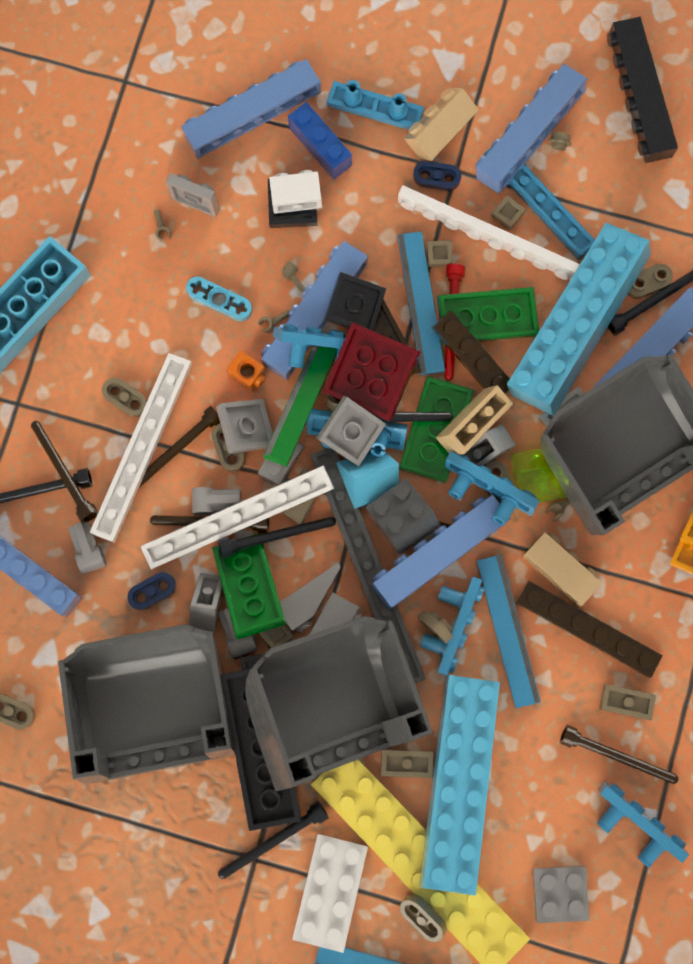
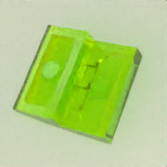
[510,448,567,503]

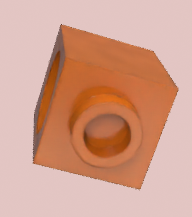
[226,350,266,391]

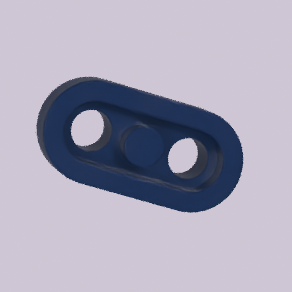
[413,161,461,191]
[127,572,176,610]

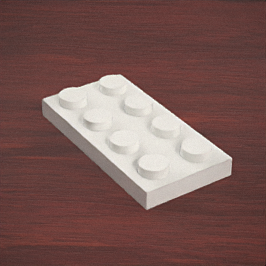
[292,834,368,953]

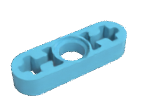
[186,277,252,321]

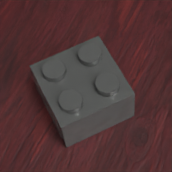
[366,478,440,555]

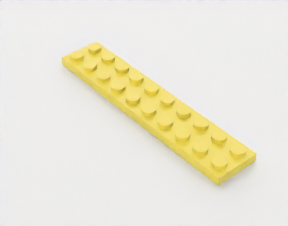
[311,759,530,964]

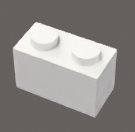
[269,170,322,214]

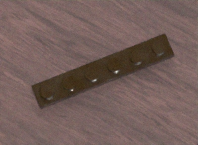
[516,581,663,678]

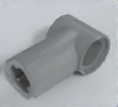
[192,487,241,515]
[68,522,107,575]
[218,608,258,660]

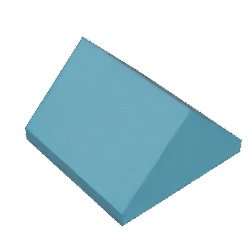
[336,451,399,509]

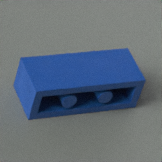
[288,102,352,180]

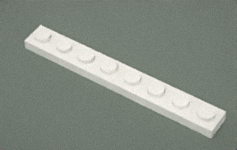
[398,185,580,280]
[90,353,192,543]
[141,465,334,569]

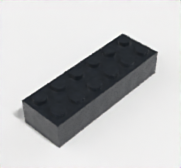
[221,668,302,831]

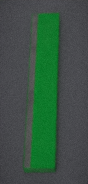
[264,345,337,467]

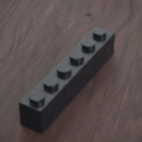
[607,16,678,163]

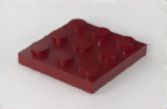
[323,322,421,421]

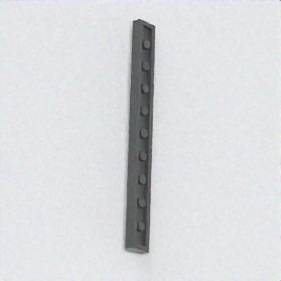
[311,448,426,683]

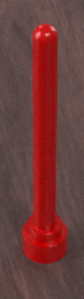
[444,264,465,381]

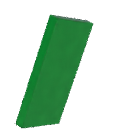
[437,287,539,345]
[399,376,474,484]
[212,533,286,640]

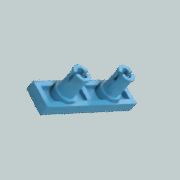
[327,80,424,130]
[273,324,346,368]
[306,409,408,456]
[445,451,540,525]
[420,577,485,676]
[597,781,689,868]

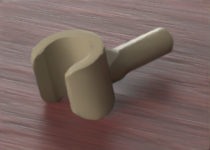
[154,209,171,242]
[282,261,306,294]
[258,310,290,333]
[545,498,571,522]

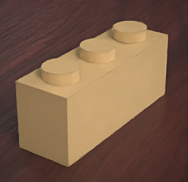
[404,88,479,161]
[436,385,513,455]
[522,532,602,607]

